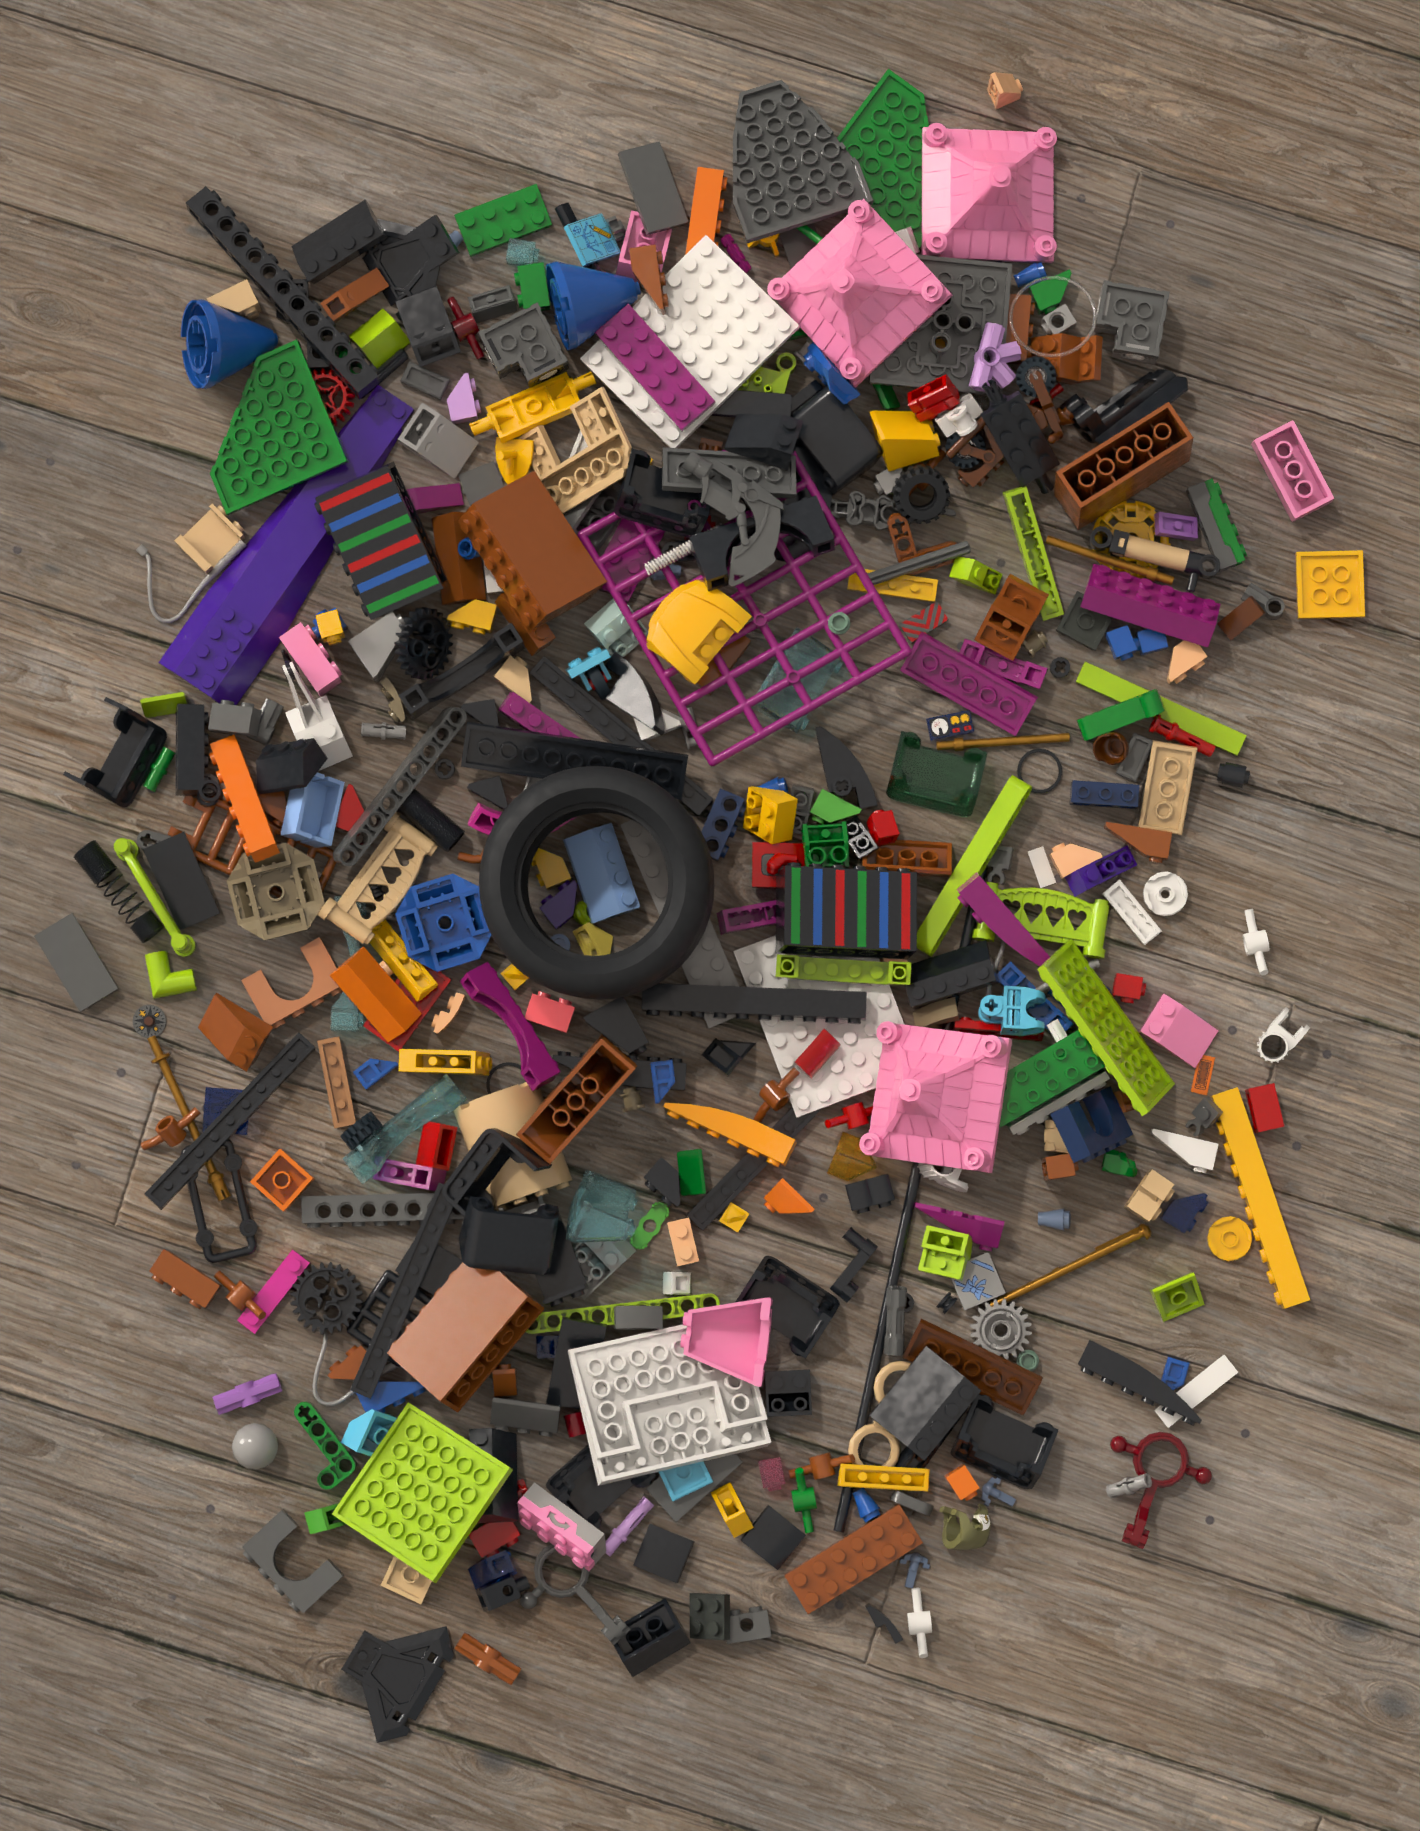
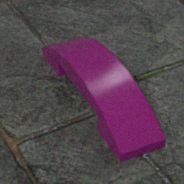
[959,639,1048,690]

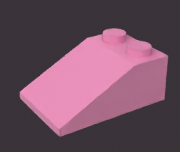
[616,210,672,283]
[1138,994,1218,1068]

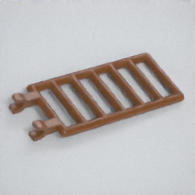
[168,795,336,898]

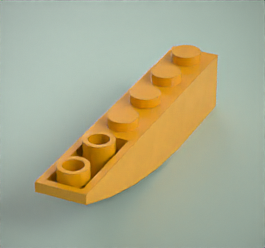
[663,1103,797,1167]

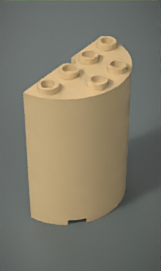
[453,1082,573,1211]

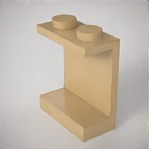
[174,504,245,575]

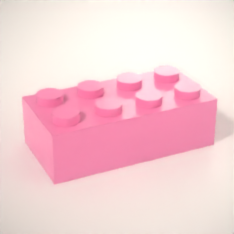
[1251,420,1334,522]

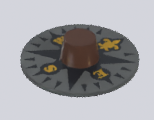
[133,1005,166,1038]

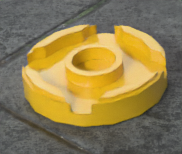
[1207,1216,1252,1261]

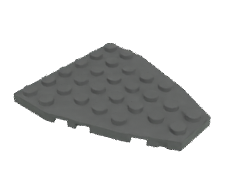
[733,80,873,243]

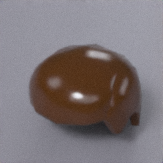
[1093,731,1129,765]

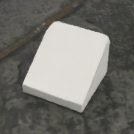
[663,1272,691,1295]

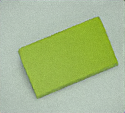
[140,692,188,718]

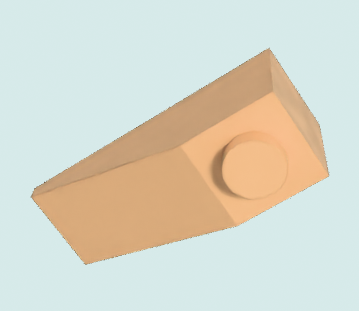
[987,72,1023,109]

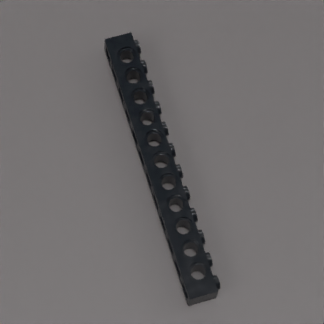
[186,186,380,400]

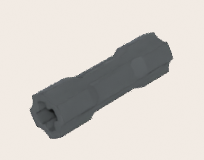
[884,1285,907,1356]

